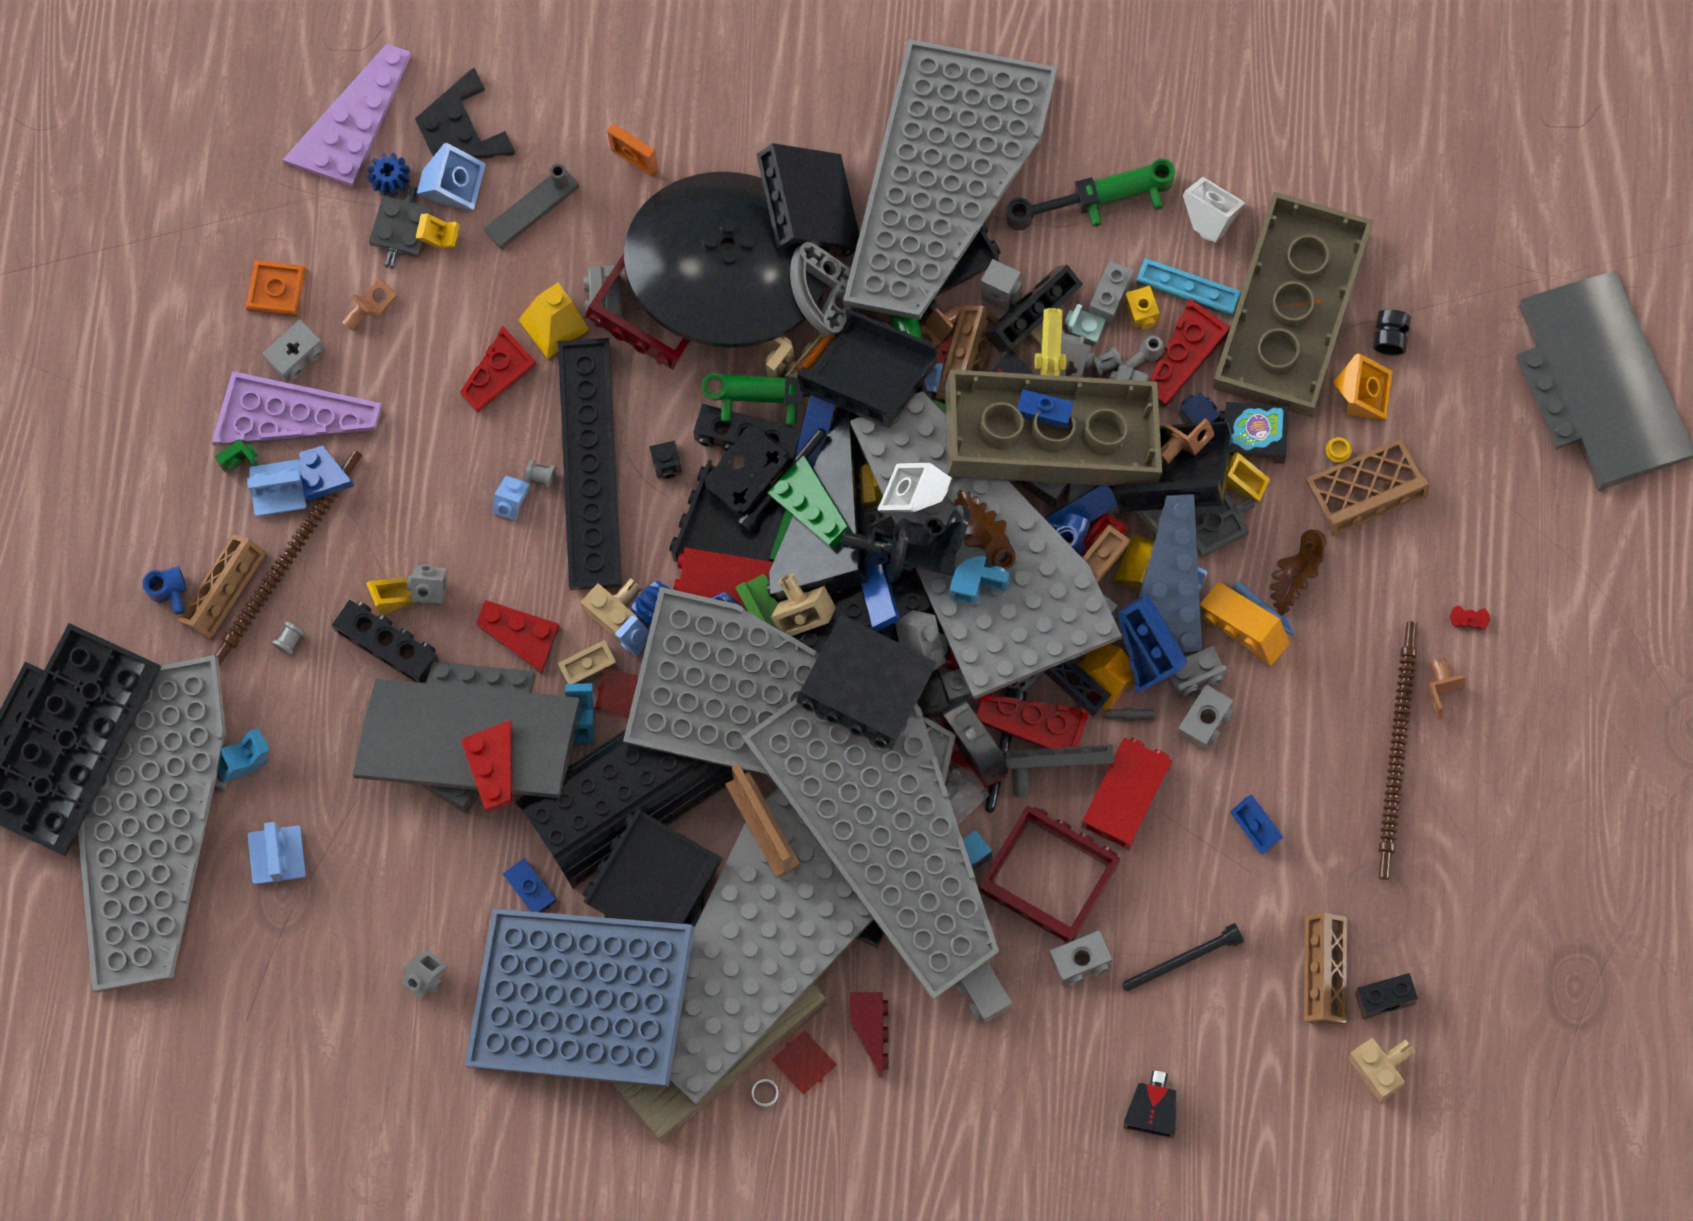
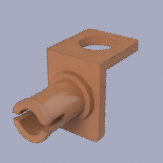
[342,279,397,331]
[920,305,961,348]
[1161,419,1214,465]
[1429,657,1465,720]

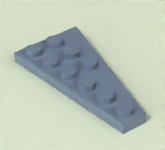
[1123,494,1202,656]

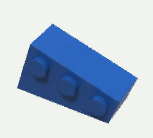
[1118,594,1188,694]

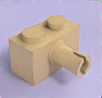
[771,573,836,636]
[580,578,642,643]
[1348,1037,1415,1102]

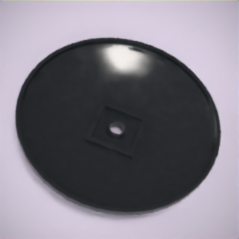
[624,172,830,348]

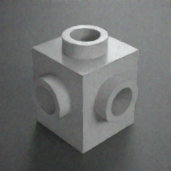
[407,564,447,604]
[401,950,447,999]

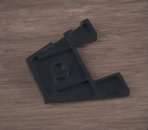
[415,68,515,159]

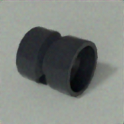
[1373,309,1411,356]

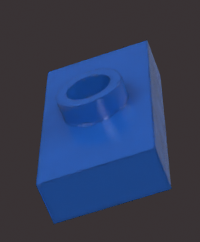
[1017,389,1074,429]
[1230,795,1283,855]
[503,858,557,912]

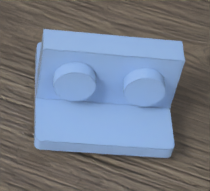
[247,459,307,517]
[248,822,306,885]

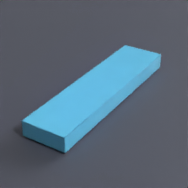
[1136,258,1242,317]

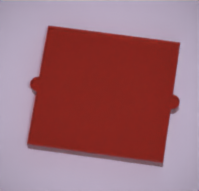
[595,667,639,718]
[772,1030,836,1095]

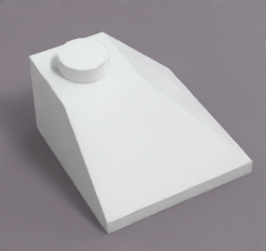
[1183,177,1246,243]
[878,463,952,513]

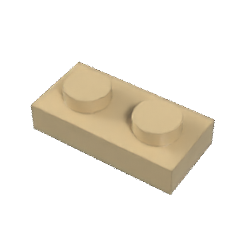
[558,640,617,684]

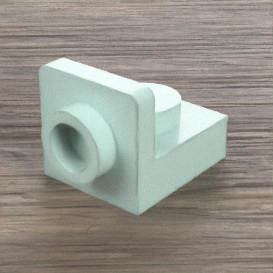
[1065,304,1106,345]

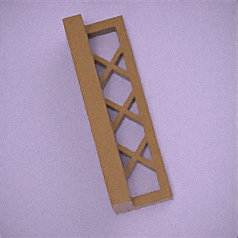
[935,305,999,403]
[177,534,267,640]
[1304,912,1347,1024]

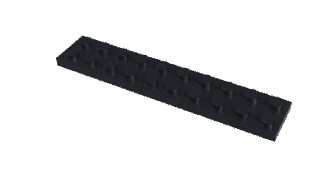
[558,338,622,590]

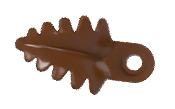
[954,490,1015,570]
[1270,529,1326,616]

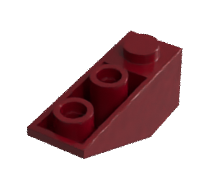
[850,992,889,1077]

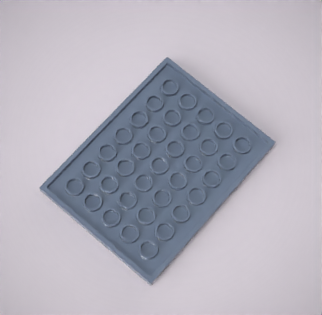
[465,908,695,1087]

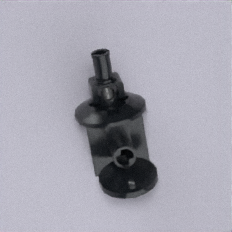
[841,505,969,583]

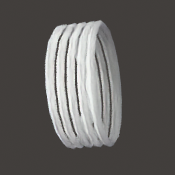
[751,1079,779,1107]

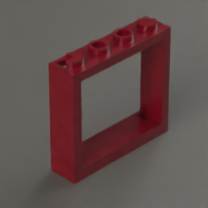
[585,253,692,370]
[978,805,1120,943]

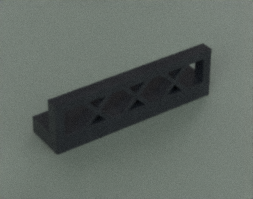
[1043,659,1111,716]

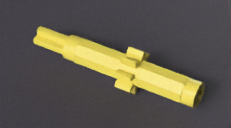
[1035,308,1066,376]

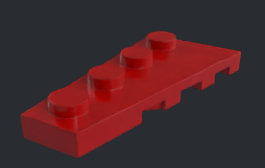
[1149,299,1230,407]
[975,695,1089,748]

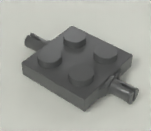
[369,185,432,269]
[1195,490,1255,558]

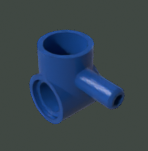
[1046,513,1090,556]
[142,566,187,615]

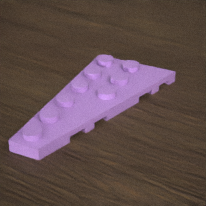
[283,44,411,188]
[211,371,382,446]

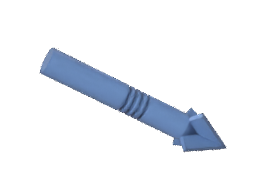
[1232,581,1294,635]

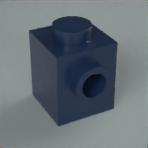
[1179,392,1220,424]

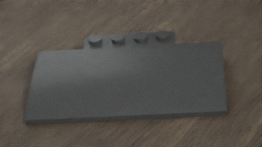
[1516,271,1693,491]
[353,662,583,798]

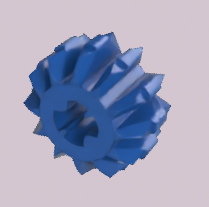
[367,152,410,196]
[631,581,670,626]

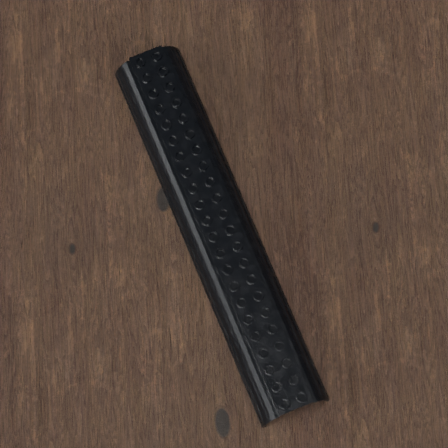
[515,568,945,889]

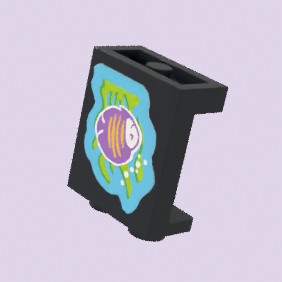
[1219,402,1289,464]

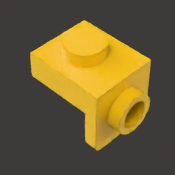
[416,213,460,249]

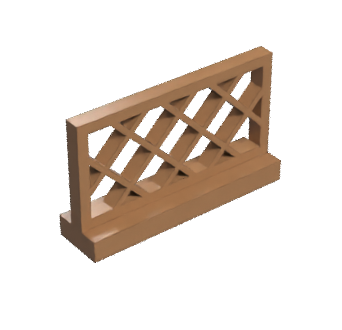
[1306,438,1429,536]
[1082,525,1130,585]
[725,763,800,879]

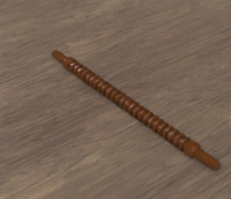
[215,450,362,666]
[1378,621,1417,880]

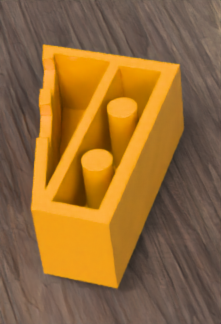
[1200,581,1290,667]

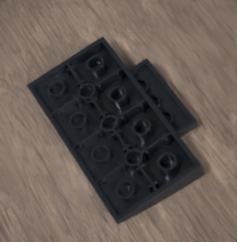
[0,623,162,857]

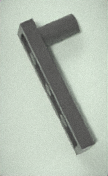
[484,164,579,250]
[1006,745,1114,797]

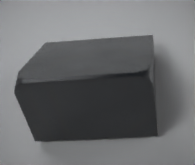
[857,920,885,948]

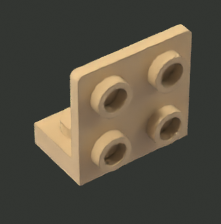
[759,336,795,378]

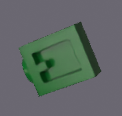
[214,439,258,472]

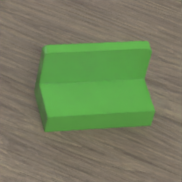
[736,574,778,628]

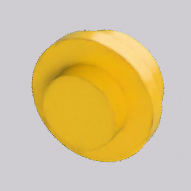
[1325,437,1352,463]

